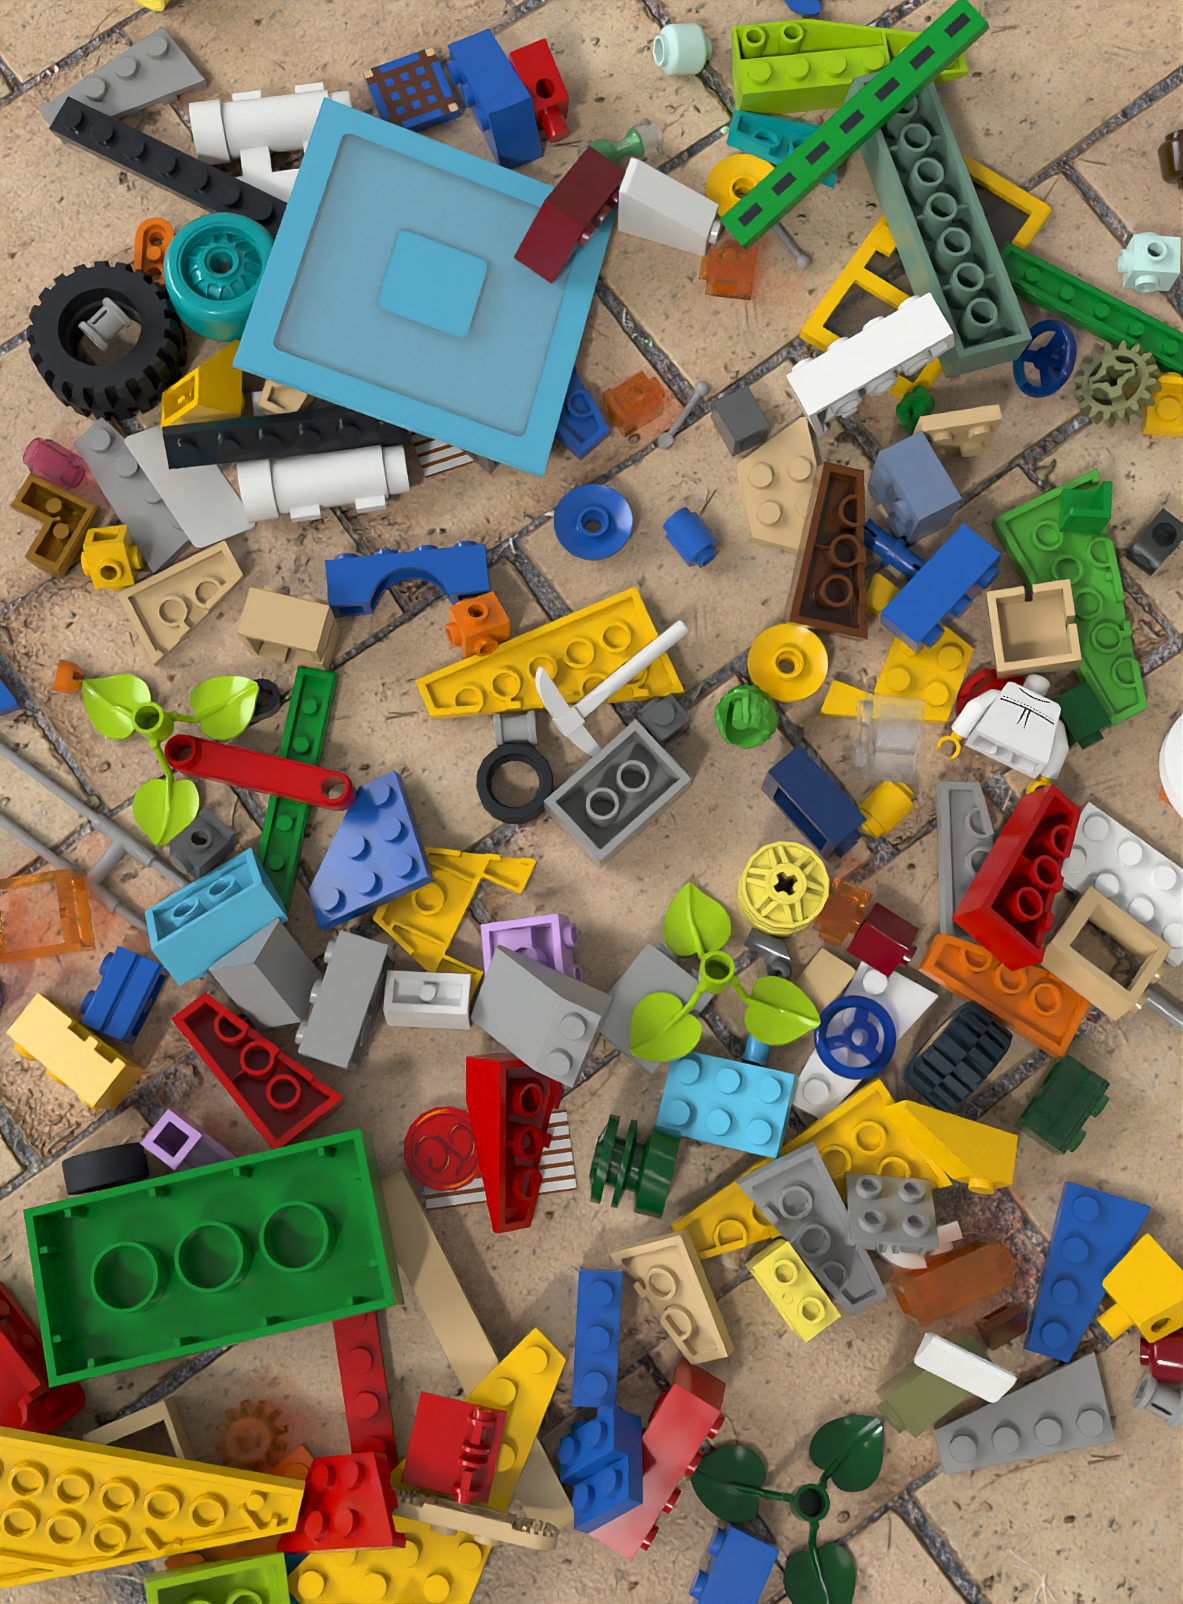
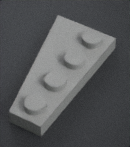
[933,1351,1115,1475]

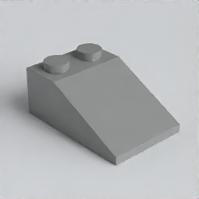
[470,945,614,1088]

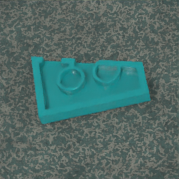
[727,109,839,189]

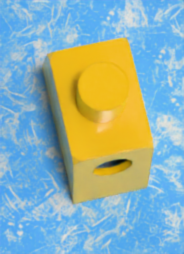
[1096,1233,1183,1343]

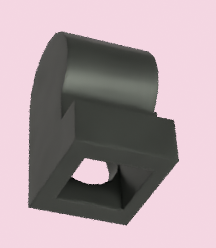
[1125,508,1183,577]

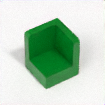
[1059,481,1112,535]

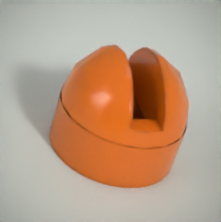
[53,659,85,693]

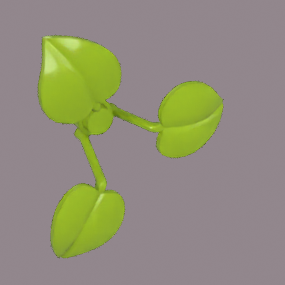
[82,674,260,847]
[629,882,821,1062]

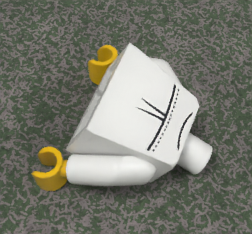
[936,674,1069,794]

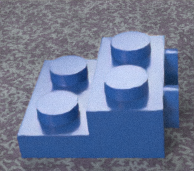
[558,1405,643,1534]

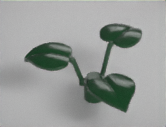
[690,1415,883,1604]

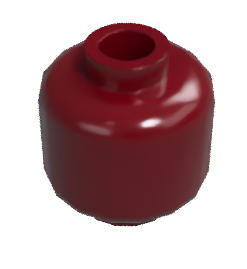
[1140,1327,1183,1384]

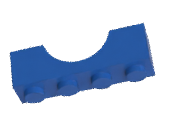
[325,541,491,618]

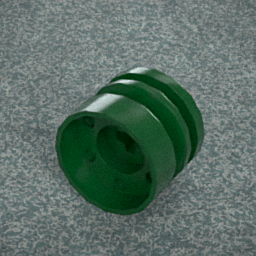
[589,1114,681,1219]

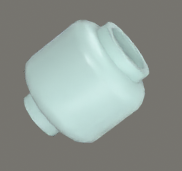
[653,23,712,76]

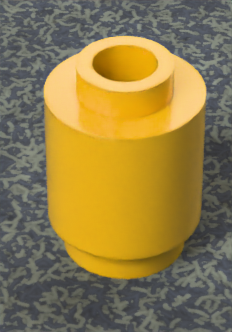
[858,779,915,839]

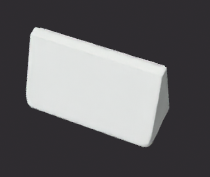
[914,1332,1017,1403]

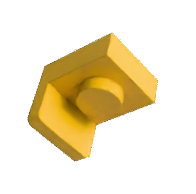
[1142,372,1183,438]

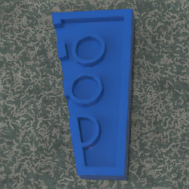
[1023,1182,1151,1363]

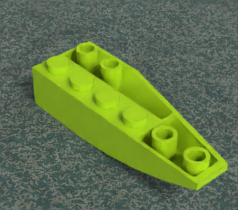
[731,18,968,116]

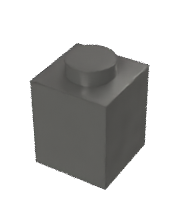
[711,386,770,457]

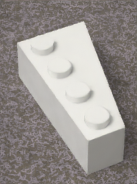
[786,292,955,438]

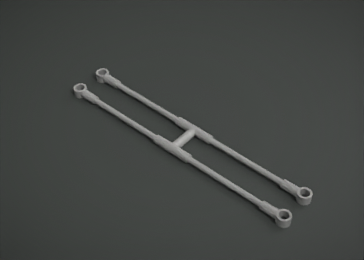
[0,741,277,1031]

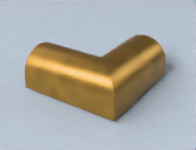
[10,473,101,579]

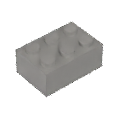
[544,719,692,869]
[295,930,398,1073]

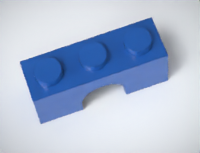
[572,1268,622,1408]

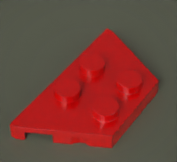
[276,1452,406,1555]

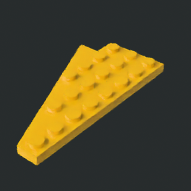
[287,1325,568,1604]

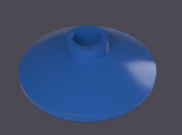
[554,484,633,561]

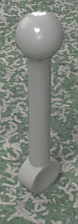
[771,223,810,270]
[658,381,710,450]

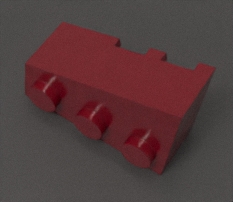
[513,145,626,284]

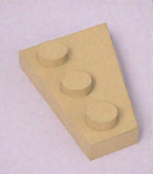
[117,540,245,666]
[609,1229,735,1365]

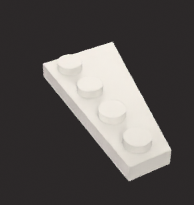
[792,961,939,1119]

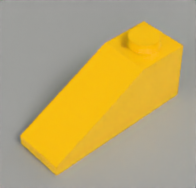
[884,1100,1019,1194]

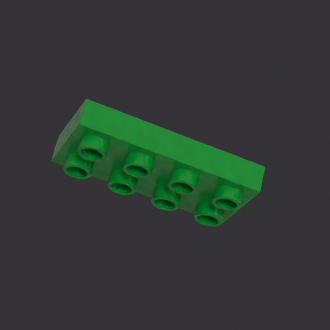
[23,1128,405,1387]

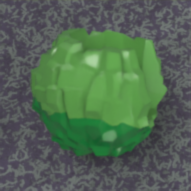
[714,684,779,749]

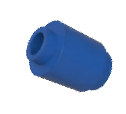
[663,507,720,568]

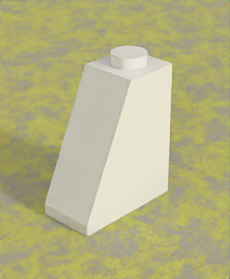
[618,157,722,257]

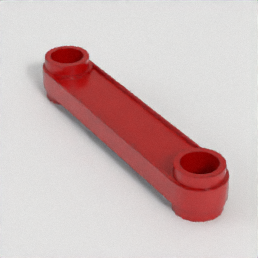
[164,734,357,811]

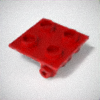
[401,1391,508,1505]

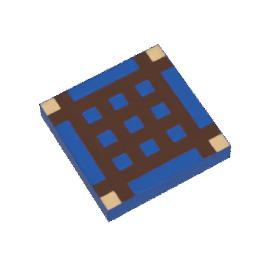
[362,47,460,133]

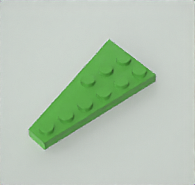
[991,468,1148,729]

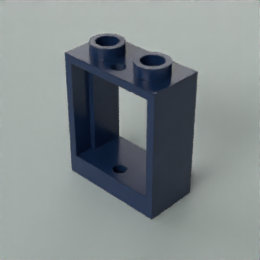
[761,745,867,860]

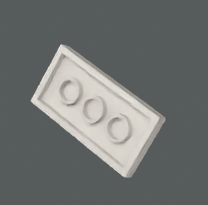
[1061,802,1183,967]

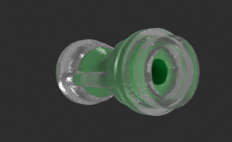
[577,117,664,165]

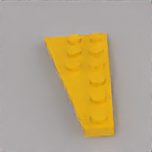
[415,586,685,720]
[670,1078,953,1260]

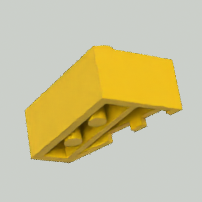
[6,992,146,1112]

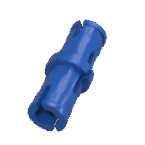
[864,518,927,580]

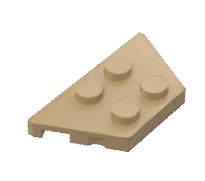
[736,417,817,555]

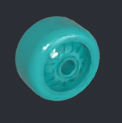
[163,212,275,342]

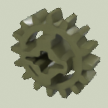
[1073,341,1162,428]

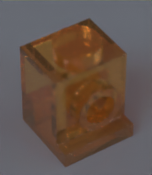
[699,246,758,301]
[603,371,666,438]
[811,878,873,947]

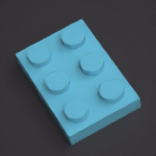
[656,1051,798,1159]

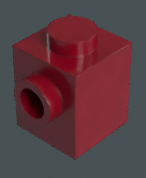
[846,902,919,978]

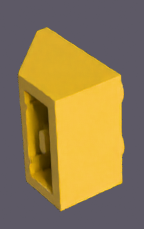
[161,339,245,430]

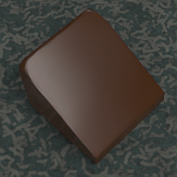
[975,1302,1027,1351]

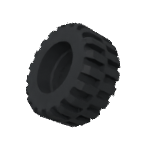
[27,261,187,421]

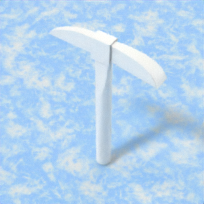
[535,620,689,757]

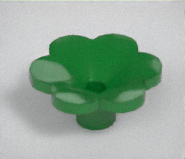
[896,386,935,436]

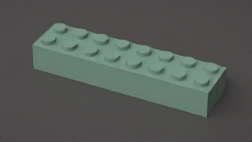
[843,72,1032,378]

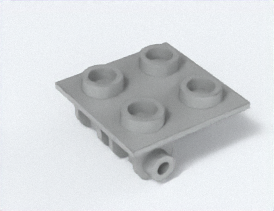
[845,1172,939,1256]

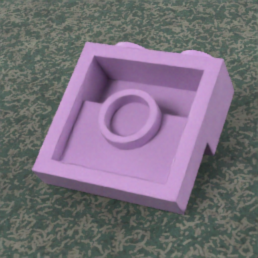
[481,913,583,983]

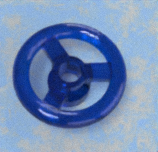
[1012,319,1077,398]
[814,995,897,1080]

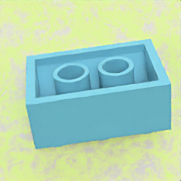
[145,847,288,986]

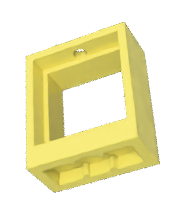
[744,1238,841,1343]

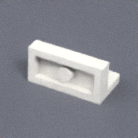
[383,970,472,1030]

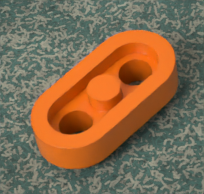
[133,218,176,292]

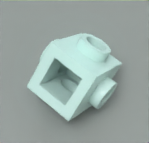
[1117,232,1181,293]

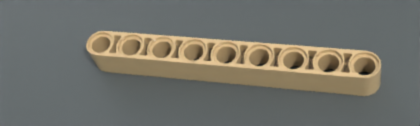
[381,1168,574,1530]

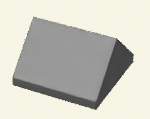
[208,917,324,1030]

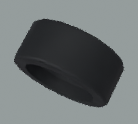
[476,744,554,824]
[62,1142,150,1195]

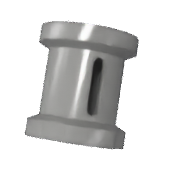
[78,297,133,352]
[494,710,538,748]
[1132,1372,1183,1429]

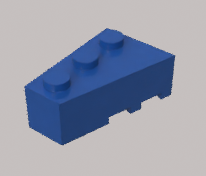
[446,29,543,170]
[880,523,1001,654]

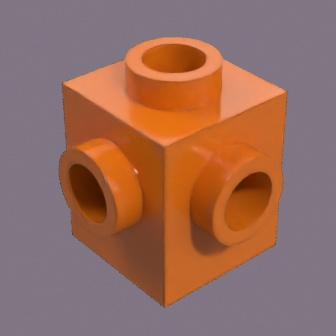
[445,591,510,659]

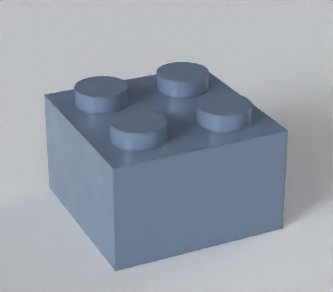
[868,431,962,547]

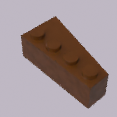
[782,461,868,642]

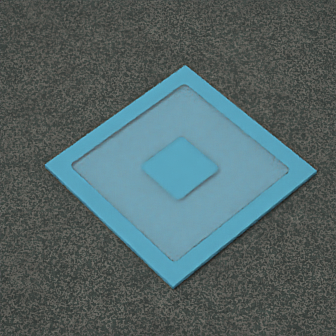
[232,97,616,478]

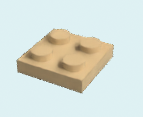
[913,404,1003,461]

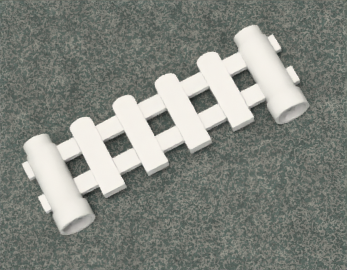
[189,82,410,523]

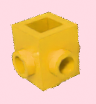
[81,524,143,591]

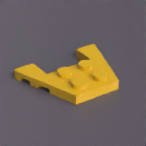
[819,572,974,725]
[373,847,537,1004]

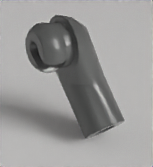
[744,927,793,980]

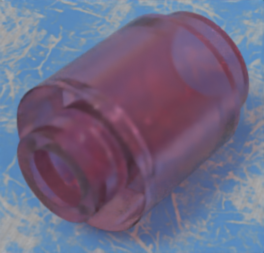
[23,437,86,491]

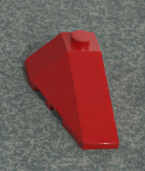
[466,1053,562,1234]

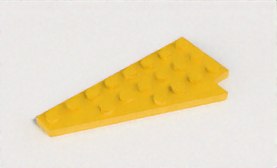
[0,1426,306,1589]

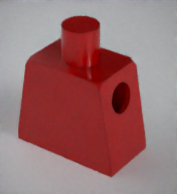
[509,38,570,143]

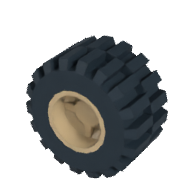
[903,1000,1013,1112]

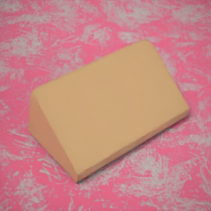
[794,948,857,1038]

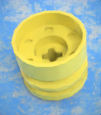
[736,841,829,938]

